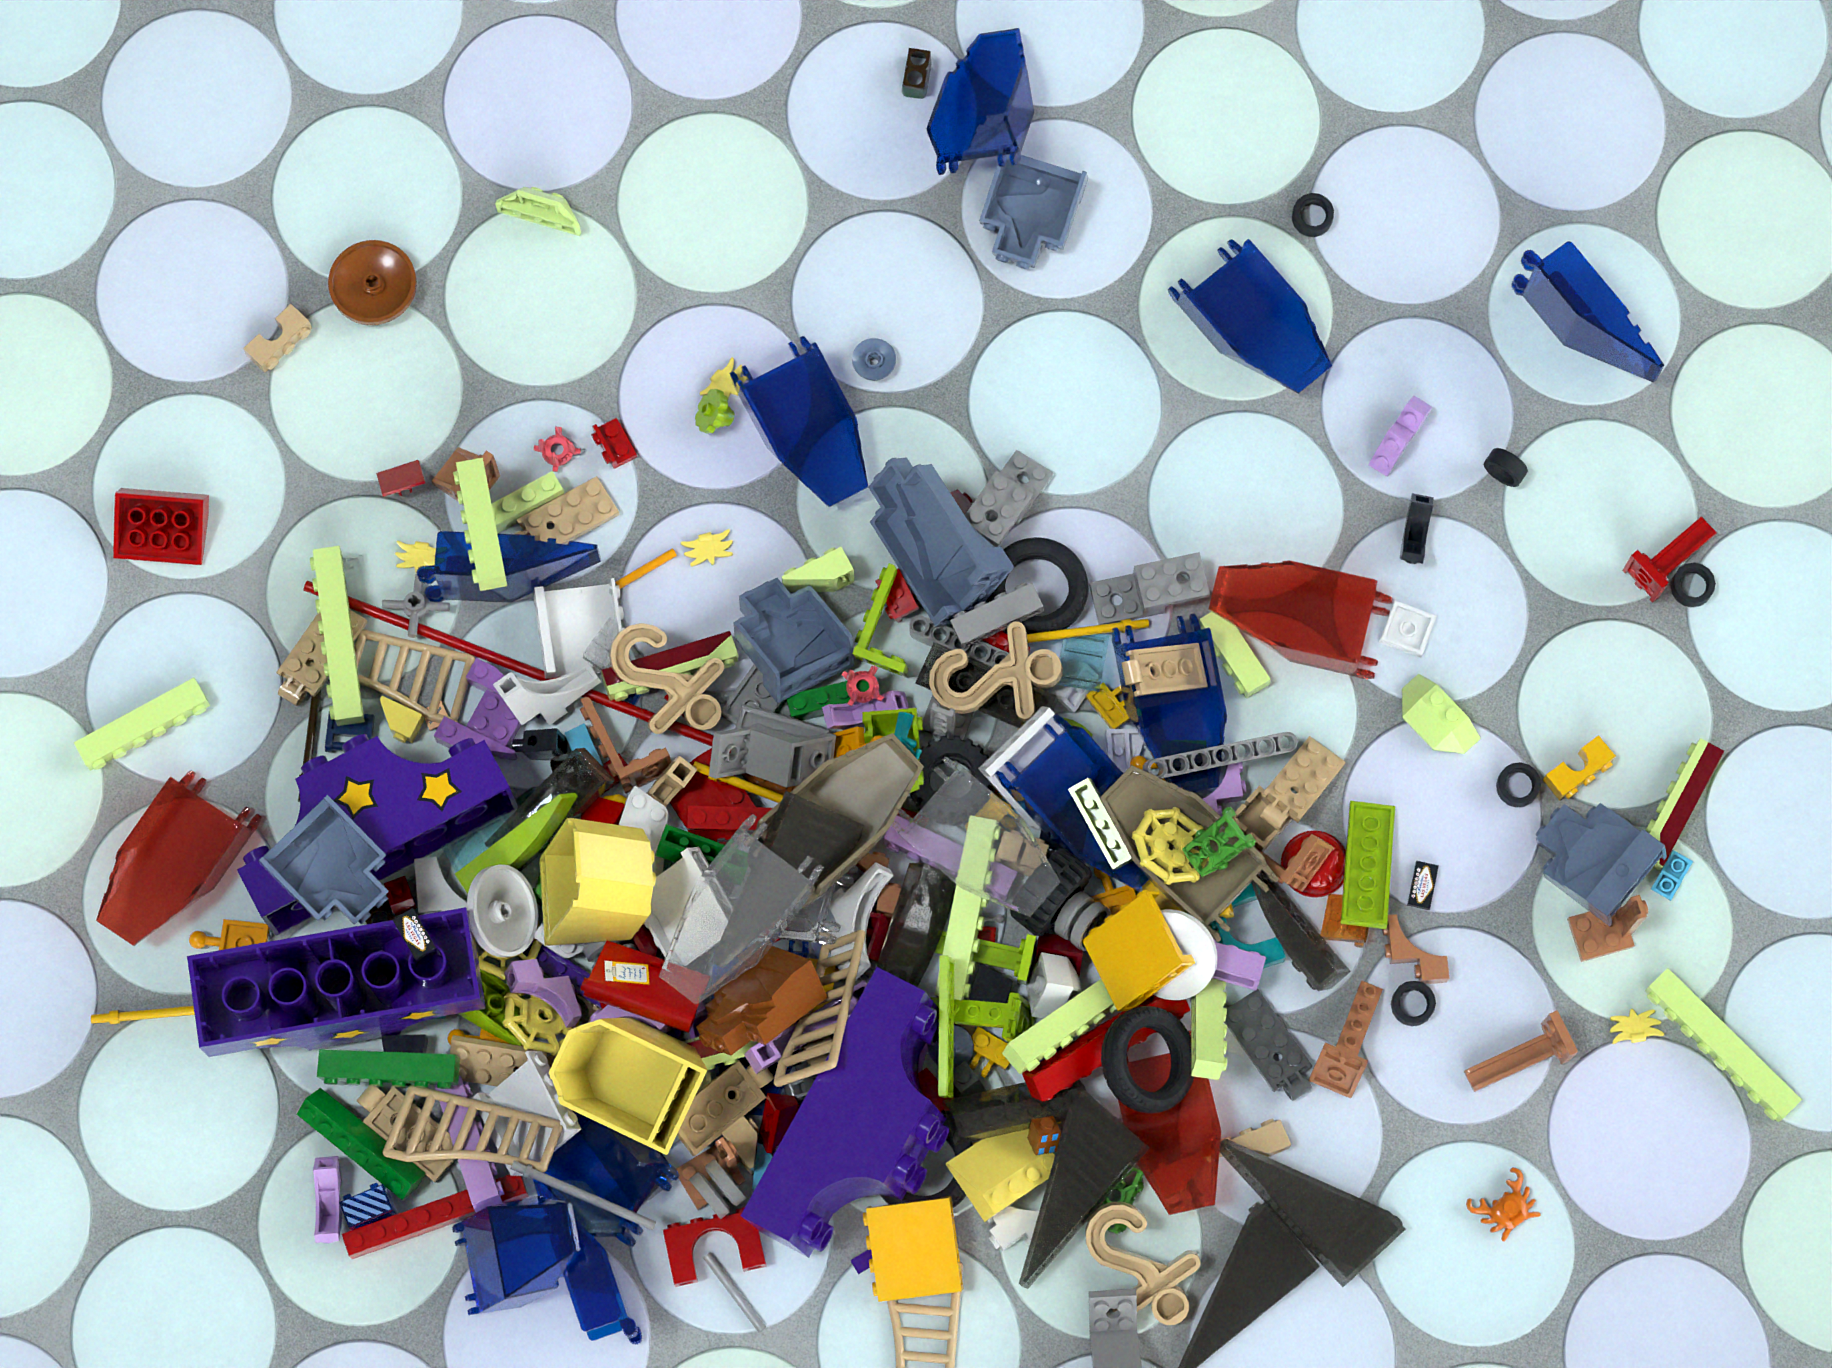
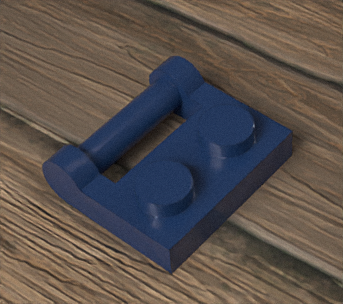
[325,711,375,753]

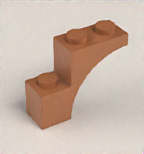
[855,852,905,920]
[1382,914,1450,984]

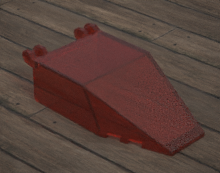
[1208,560,1393,679]
[96,770,262,946]
[1116,1030,1221,1215]

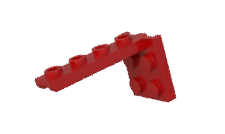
[1622,516,1717,603]

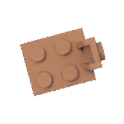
[580,697,672,794]
[1253,834,1334,892]
[1567,895,1648,962]
[1308,980,1383,1098]
[1464,1010,1578,1092]
[674,1137,746,1210]

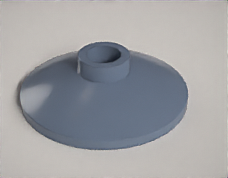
[852,338,896,381]
[928,1024,974,1069]

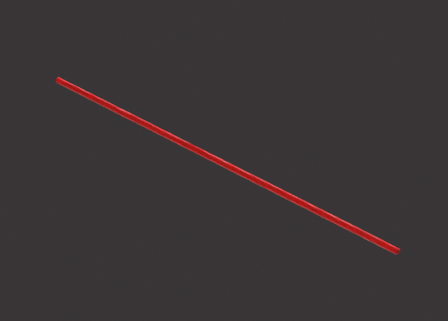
[303,580,929,828]

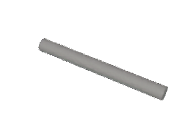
[703,1253,766,1333]

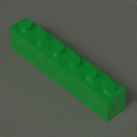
[317,1049,460,1089]
[296,1088,426,1200]

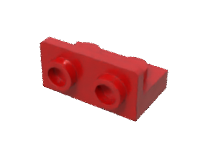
[591,418,637,469]
[875,568,920,623]

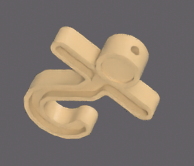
[929,622,1063,722]
[609,623,724,734]
[1085,1202,1200,1325]

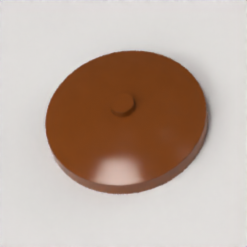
[328,240,417,325]

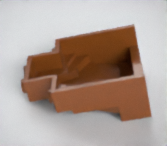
[696,940,827,1056]

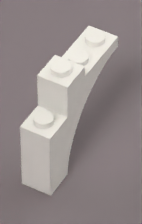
[493,663,601,725]
[414,857,467,915]
[821,862,894,980]
[987,1200,1085,1254]

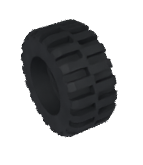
[910,735,994,826]
[1010,848,1092,936]

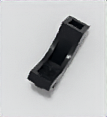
[1400,493,1434,564]

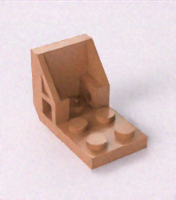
[431,447,500,506]

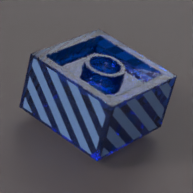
[339,1183,398,1230]

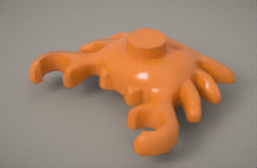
[1466,1167,1541,1242]

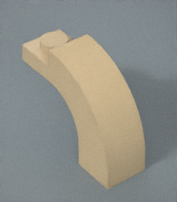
[646,756,697,807]

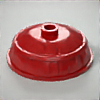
[1281,830,1346,898]

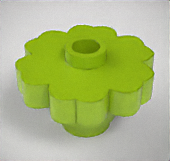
[695,389,735,434]

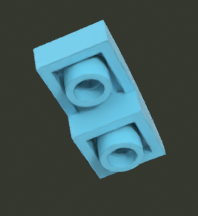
[564,723,604,775]
[1651,850,1693,901]

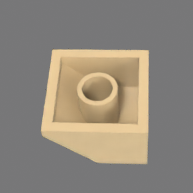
[721,1116,760,1175]

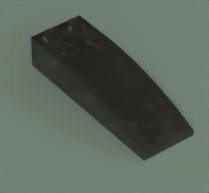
[484,748,615,872]
[876,863,958,987]
[1251,871,1351,991]

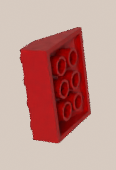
[113,488,209,565]
[669,748,755,847]

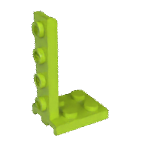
[852,563,909,677]
[931,930,1036,985]
[930,992,1035,1043]

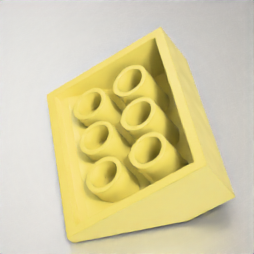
[945,1118,1064,1222]

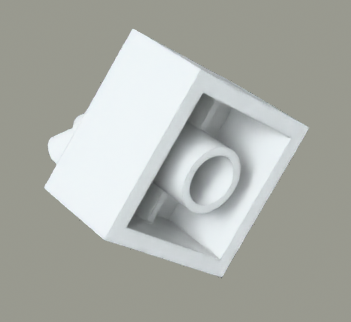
[1026,952,1083,1019]

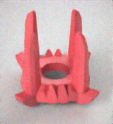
[534,426,581,472]
[842,666,884,706]

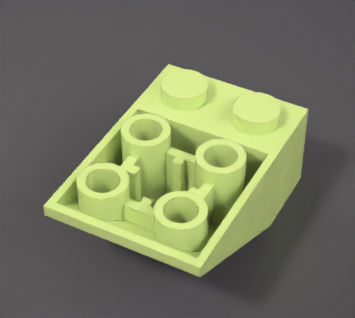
[781,547,854,592]

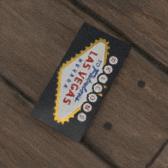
[1407,861,1439,910]
[393,908,437,961]

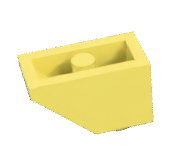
[380,696,425,743]

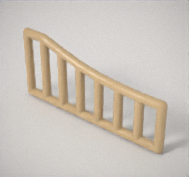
[306,629,475,723]
[774,930,866,1087]
[383,1085,563,1172]
[887,1262,963,1368]

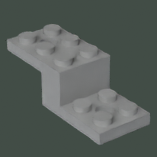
[965,450,1053,547]
[1089,552,1210,625]

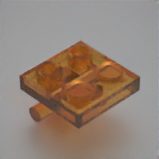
[1320,894,1369,948]

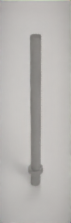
[510,1160,656,1230]

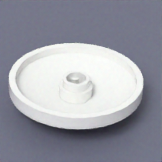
[467,865,538,958]
[1153,909,1217,1000]

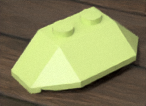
[495,187,581,236]
[1402,674,1481,754]

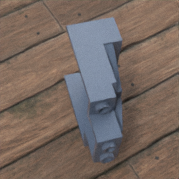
[979,146,1088,270]
[733,578,854,703]
[258,795,389,925]
[1536,803,1667,927]

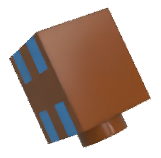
[1027,1116,1061,1155]

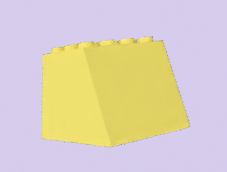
[540,818,656,946]
[549,1017,708,1155]

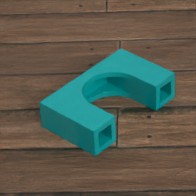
[1210,881,1286,969]

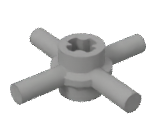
[382,573,450,638]

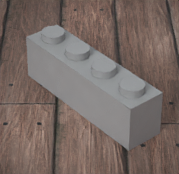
[950,583,1044,649]

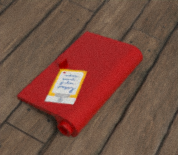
[580,940,711,1033]

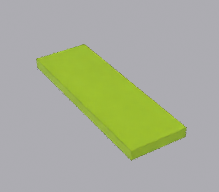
[1340,801,1395,929]
[938,955,955,1098]

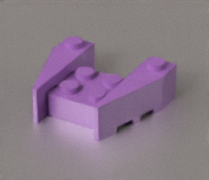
[434,658,540,760]

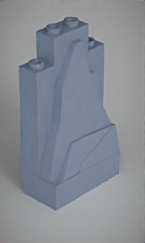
[868,457,1015,627]

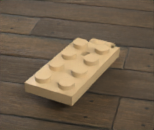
[508,476,619,559]
[276,610,367,706]
[1121,643,1208,696]
[1260,736,1346,830]
[450,1035,556,1086]
[677,1060,774,1156]
[356,1085,455,1183]

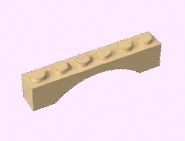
[1151,1119,1291,1201]

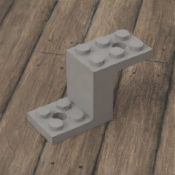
[709,724,836,787]
[1089,1288,1142,1368]

